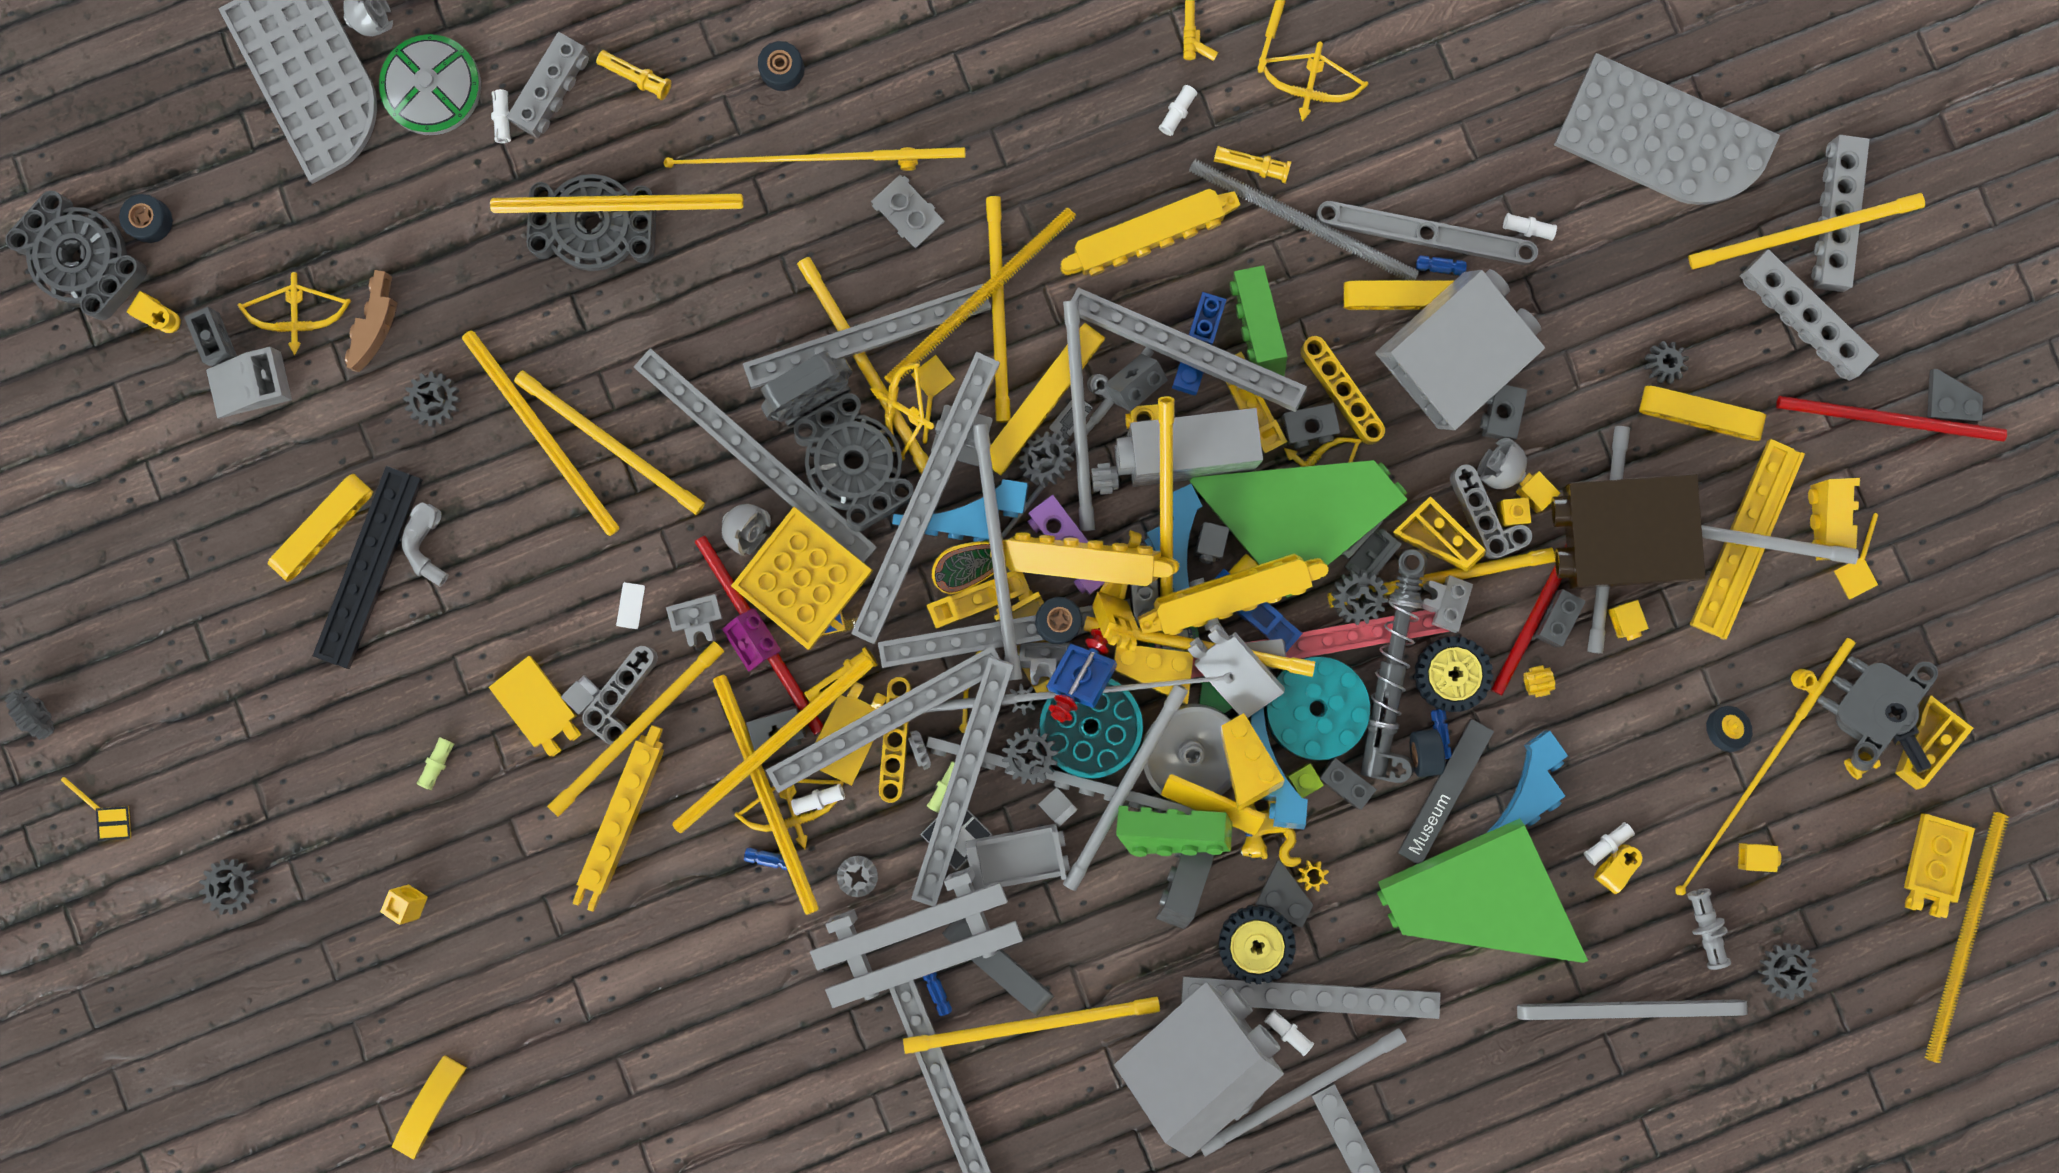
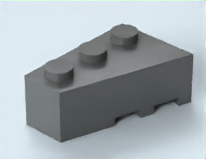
[1156,852,1214,929]

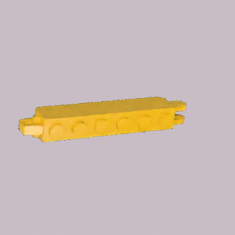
[1060,189,1240,276]
[990,532,1180,586]
[1138,554,1329,635]
[573,725,664,912]

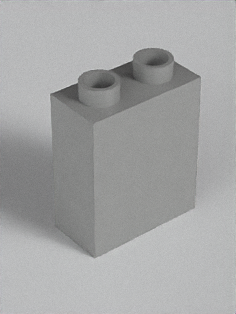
[1375,269,1545,430]
[1114,408,1263,487]
[1114,982,1284,1157]

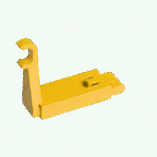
[1092,530,1142,652]

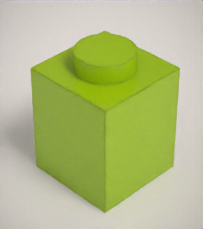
[1285,763,1324,798]

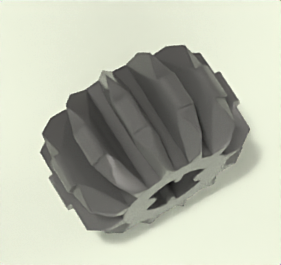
[1644,341,1689,385]

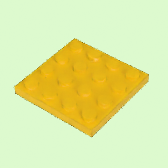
[731,507,874,650]

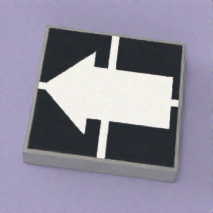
[920,809,993,871]

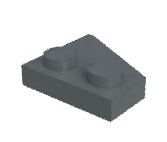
[1927,369,1983,422]
[1255,860,1313,928]

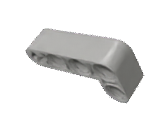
[1450,465,1532,559]
[582,646,658,745]

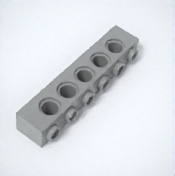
[1811,135,1870,292]
[1739,249,1879,381]

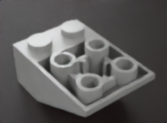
[206,347,292,419]

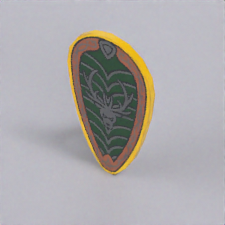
[932,541,1006,594]

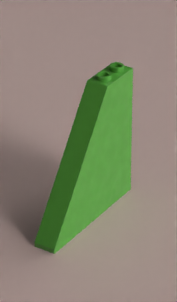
[1189,460,1407,599]
[1377,818,1588,963]

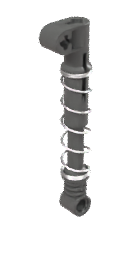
[1360,549,1427,783]

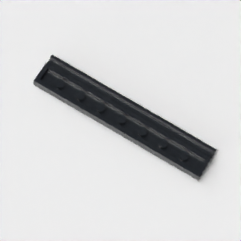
[312,466,423,669]

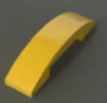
[1226,352,1287,454]
[926,571,1030,629]
[392,1055,467,1160]

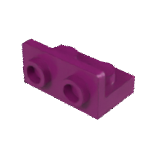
[722,608,781,672]

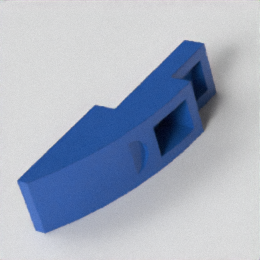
[1172,292,1227,396]
[1215,569,1303,652]

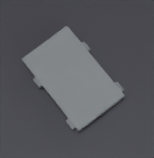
[871,175,945,249]

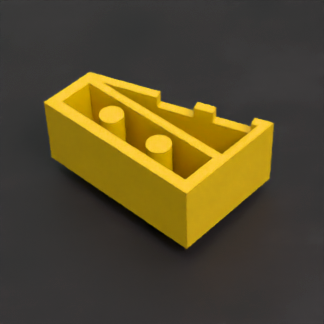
[1808,478,1860,561]
[1393,496,1486,572]
[1114,644,1193,705]
[1895,695,1974,790]
[1221,713,1284,812]

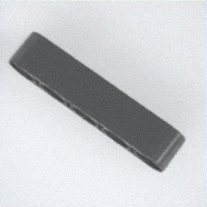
[942,918,1054,1016]

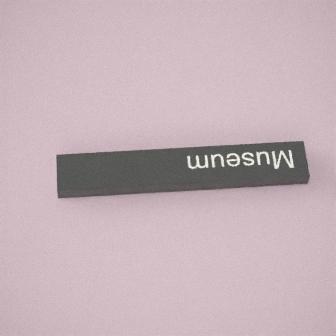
[1397,719,1494,864]

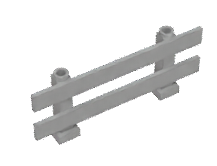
[810,866,1023,1008]

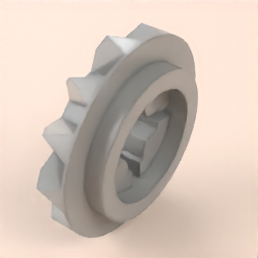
[908,730,931,770]
[837,856,878,897]

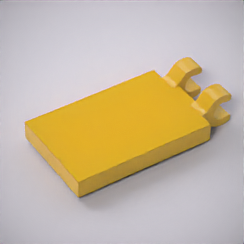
[489,656,582,757]
[815,682,886,786]
[1904,814,1975,918]

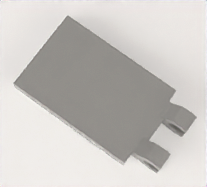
[1188,623,1285,718]

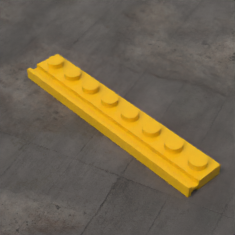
[1690,439,1805,640]

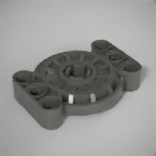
[526,174,657,271]
[5,190,147,320]
[761,351,853,427]
[794,393,913,532]

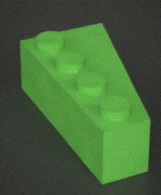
[1230,265,1287,376]
[1116,806,1232,857]

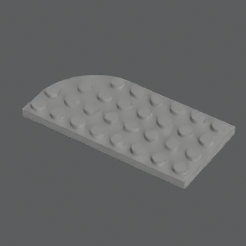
[218,0,377,184]
[1554,53,1780,205]

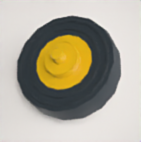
[1706,706,1753,752]

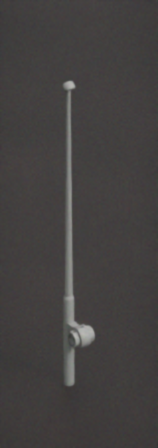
[1001,347,1154,540]
[925,672,1235,714]

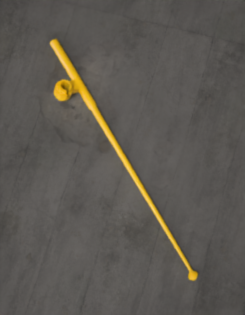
[664,147,966,171]
[1675,638,1856,895]

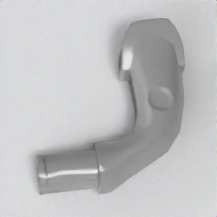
[402,502,449,587]

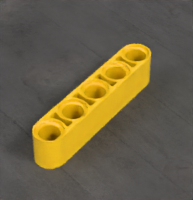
[1343,281,1454,310]
[1301,336,1385,445]
[1639,386,1766,441]
[268,474,373,582]
[879,677,912,803]

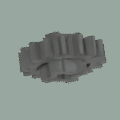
[403,371,461,428]
[1019,431,1074,487]
[1331,569,1388,625]
[4,689,55,740]
[1002,728,1059,785]
[199,859,258,915]
[1758,942,1819,1000]

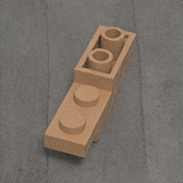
[345,270,397,372]

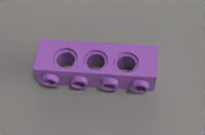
[1027,495,1105,596]

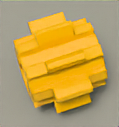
[1524,665,1555,698]
[1297,860,1329,892]

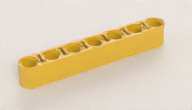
[990,323,1105,476]

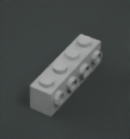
[507,32,589,138]

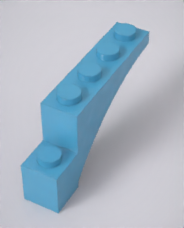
[892,479,1029,542]
[1144,484,1202,592]
[1251,707,1308,830]
[1487,731,1568,833]

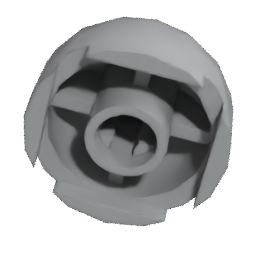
[343,0,393,37]
[1477,438,1527,490]
[722,504,771,556]

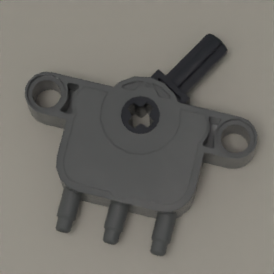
[1817,656,1938,773]

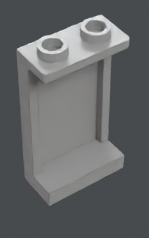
[966,824,1070,891]

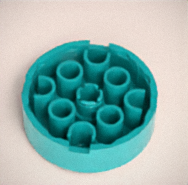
[1264,657,1370,760]
[1040,679,1143,778]

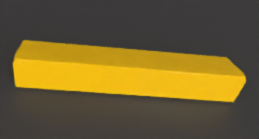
[1161,774,1266,835]

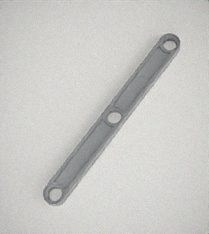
[1316,201,1538,265]
[1517,1000,1748,1020]

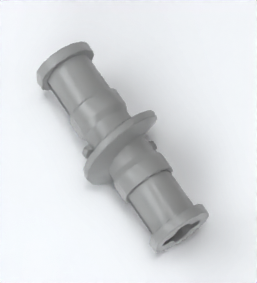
[1687,888,1731,970]

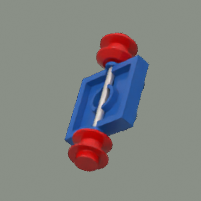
[1047,628,1117,722]

